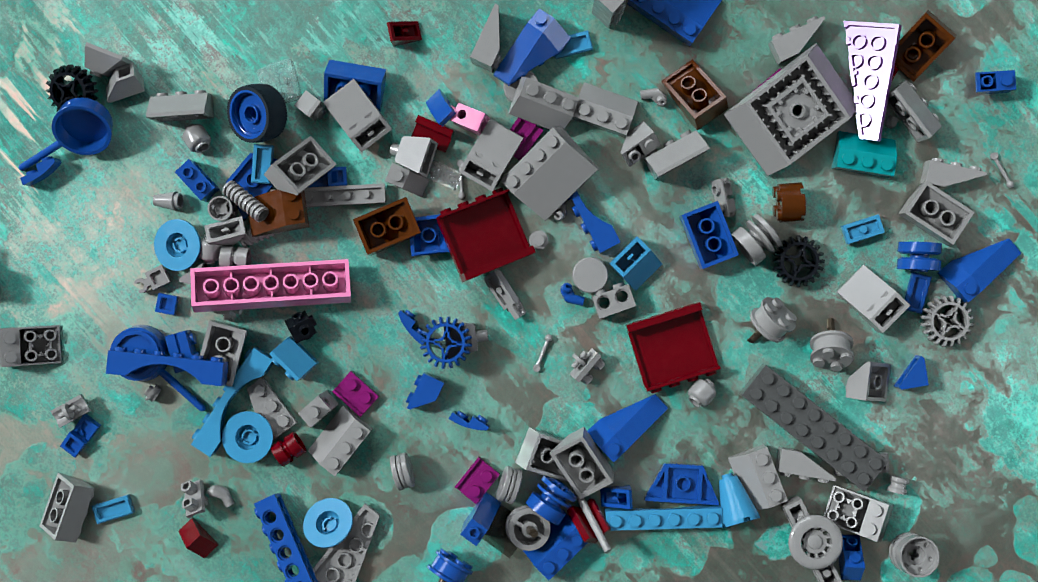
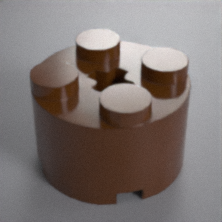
[772,182,806,223]

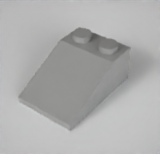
[470,4,502,73]
[516,427,569,483]

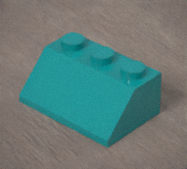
[832,131,897,178]

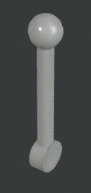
[990,152,1014,188]
[457,160,466,200]
[533,334,552,372]

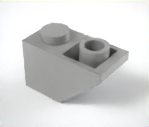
[106,63,145,103]
[294,91,327,122]
[620,121,661,167]

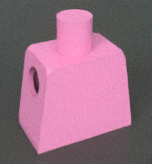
[451,103,490,136]

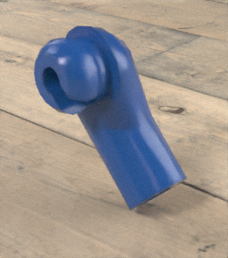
[560,283,585,306]

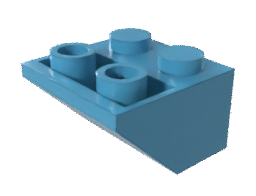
[609,236,662,291]
[269,336,319,381]

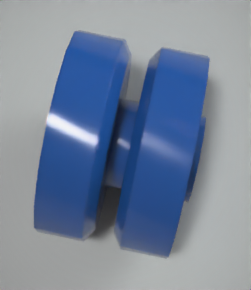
[897,242,942,272]

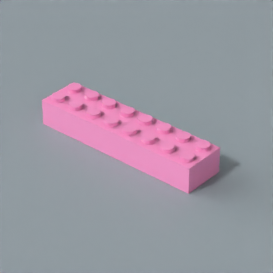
[190,259,351,313]

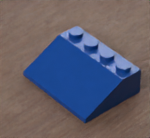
[627,0,722,47]

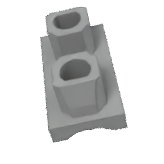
[570,348,605,385]
[50,394,91,428]
[181,479,209,519]

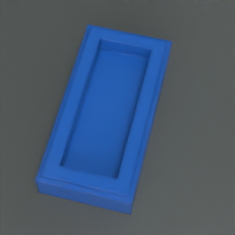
[904,272,932,314]

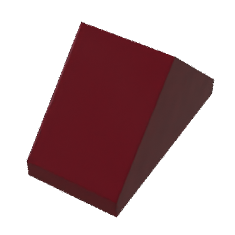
[387,21,422,47]
[178,517,219,558]

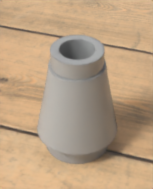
[153,191,184,211]

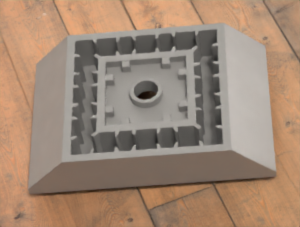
[723,43,856,176]

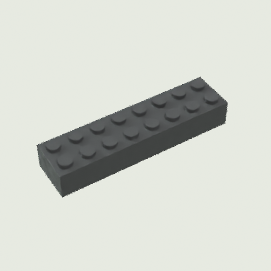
[739,364,889,492]

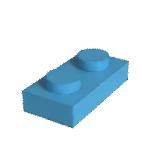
[841,214,885,244]

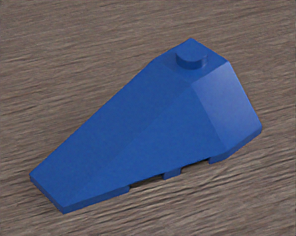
[494,9,571,86]
[937,238,1021,302]
[587,394,668,462]

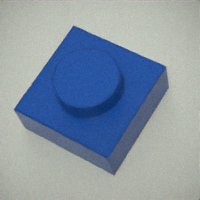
[155,293,179,315]

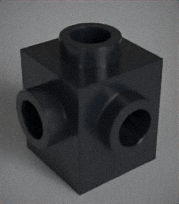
[285,310,317,344]

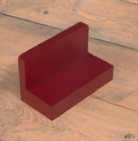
[411,115,455,153]
[567,499,611,543]

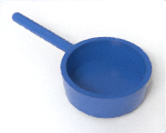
[19,98,113,171]
[110,325,206,411]

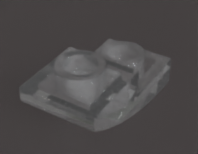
[420,160,463,191]

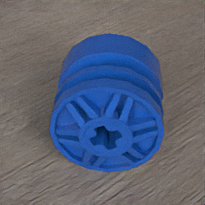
[526,475,577,525]

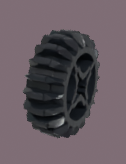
[46,64,99,112]
[772,235,825,287]

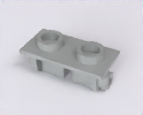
[711,178,736,218]

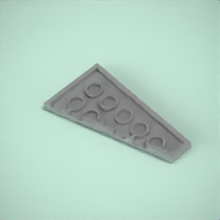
[313,503,381,582]

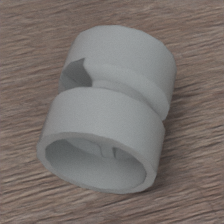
[208,196,238,221]
[219,246,251,267]

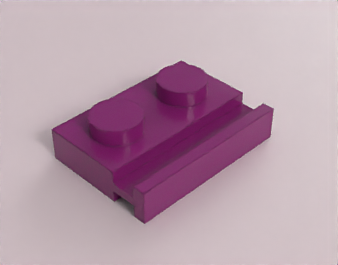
[510,118,543,161]
[332,371,379,417]
[455,456,500,504]

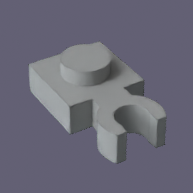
[134,265,172,293]

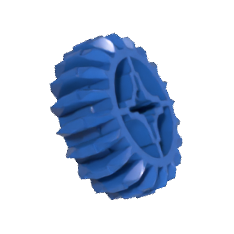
[420,316,472,369]

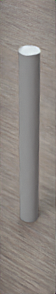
[570,486,612,554]

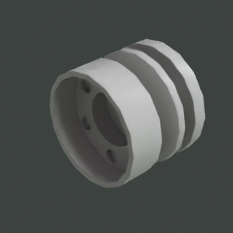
[731,214,782,266]
[889,532,940,578]

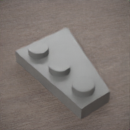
[247,377,298,441]

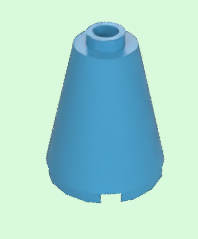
[719,473,760,528]

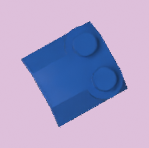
[410,214,450,256]

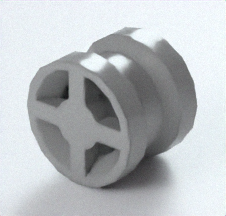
[887,475,909,495]

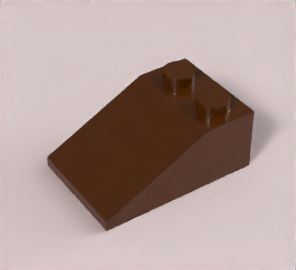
[895,10,957,82]
[661,59,729,130]
[249,189,310,237]
[353,197,421,256]

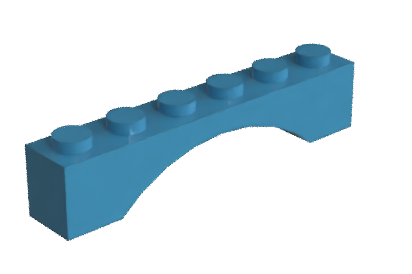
[191,347,274,457]
[604,505,723,531]

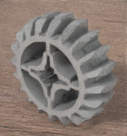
[920,295,974,347]

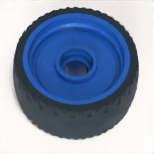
[227,84,287,143]

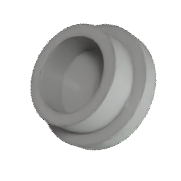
[529,231,548,250]
[144,384,161,402]

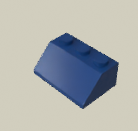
[324,60,386,112]
[679,201,739,269]
[523,509,588,581]

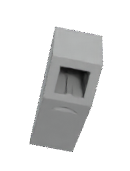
[768,16,825,64]
[920,158,987,188]
[775,447,836,483]

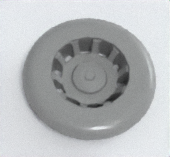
[788,515,843,570]

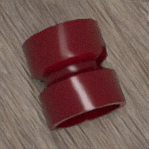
[270,431,307,467]

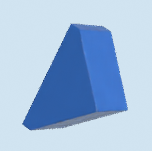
[894,355,929,390]
[600,485,633,509]

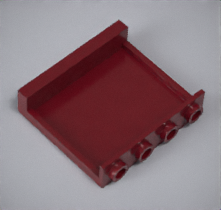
[436,188,536,283]
[625,302,721,393]

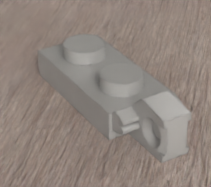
[484,268,526,320]

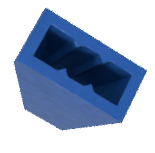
[460,491,501,546]

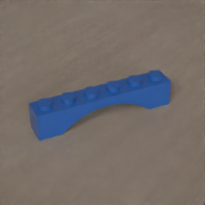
[568,191,620,253]
[106,346,229,386]

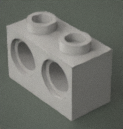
[591,282,636,319]

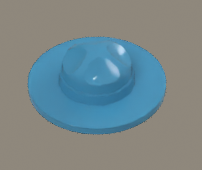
[154,219,201,271]
[222,411,273,463]
[303,498,353,548]

